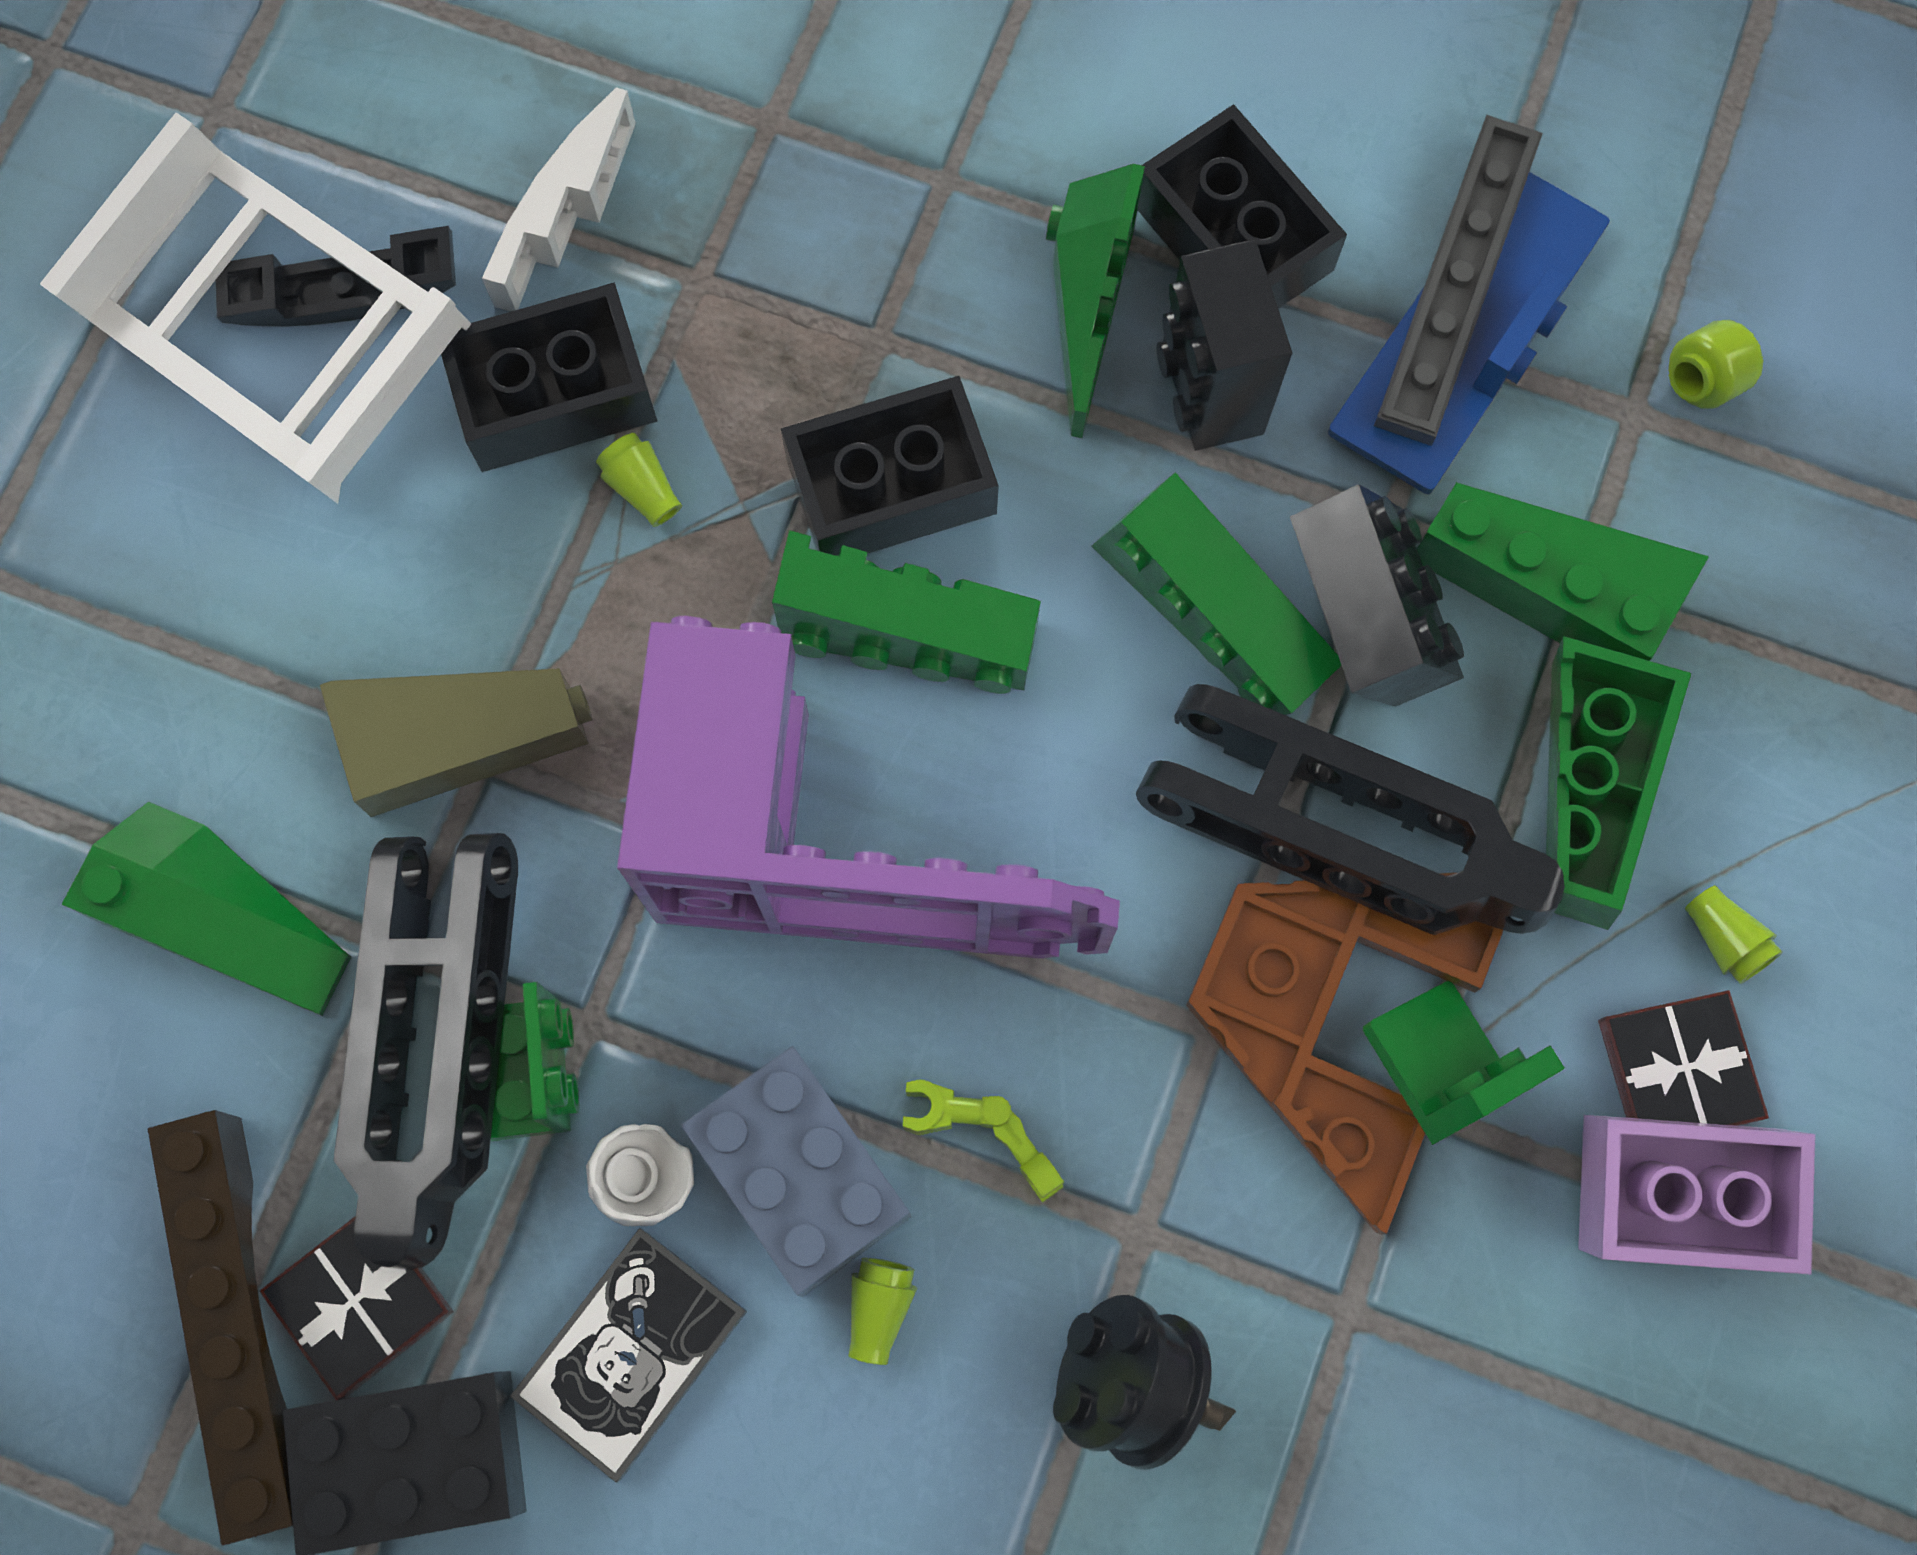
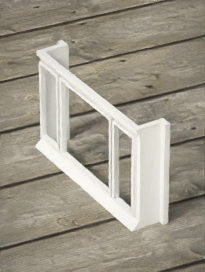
[40,113,471,504]

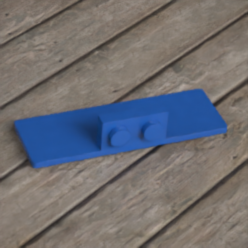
[1328,172,1610,494]

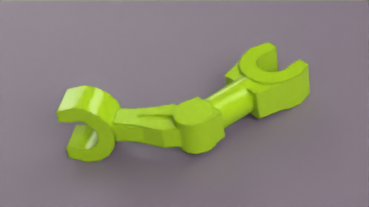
[902,1079,1064,1203]

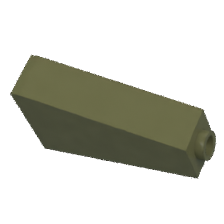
[320,668,593,817]

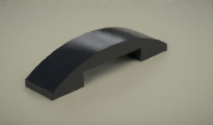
[216,226,456,326]

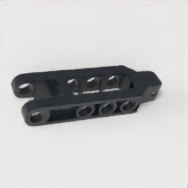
[1136,684,1565,935]
[333,833,518,1270]

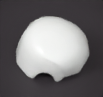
[586,1124,694,1226]

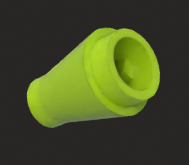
[596,433,682,527]
[1684,885,1783,984]
[848,1258,918,1365]

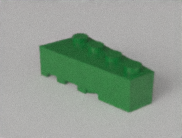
[1091,472,1342,715]
[1417,482,1709,661]

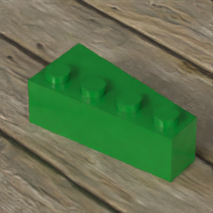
[772,530,1041,694]
[1546,636,1692,930]

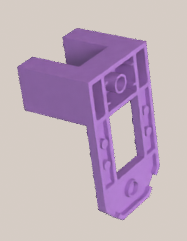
[617,616,1120,958]

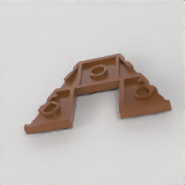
[1186,872,1504,1235]

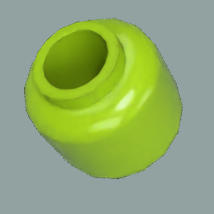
[1668,319,1764,409]

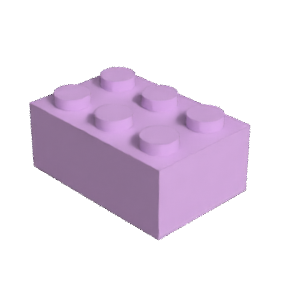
[1578,1115,1815,1275]

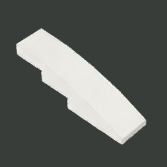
[482,88,636,311]

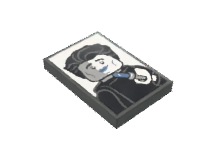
[510,1228,747,1483]

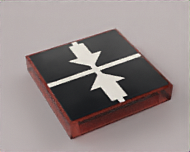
[1598,990,1769,1126]
[259,1216,454,1400]

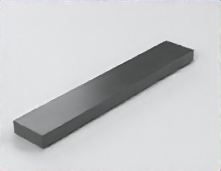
[1374,115,1543,446]

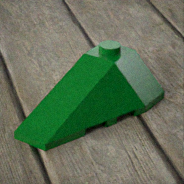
[1046,164,1145,439]
[62,802,351,1016]

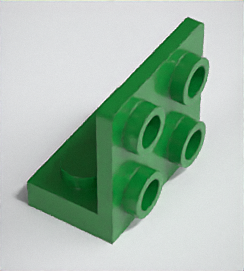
[1363,981,1565,1145]
[491,982,580,1141]

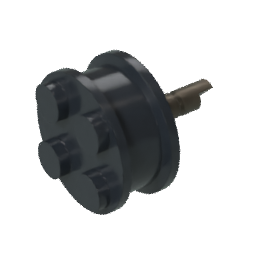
[1053,1295,1236,1470]

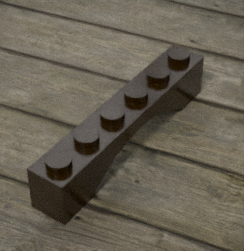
[147,1110,293,1546]

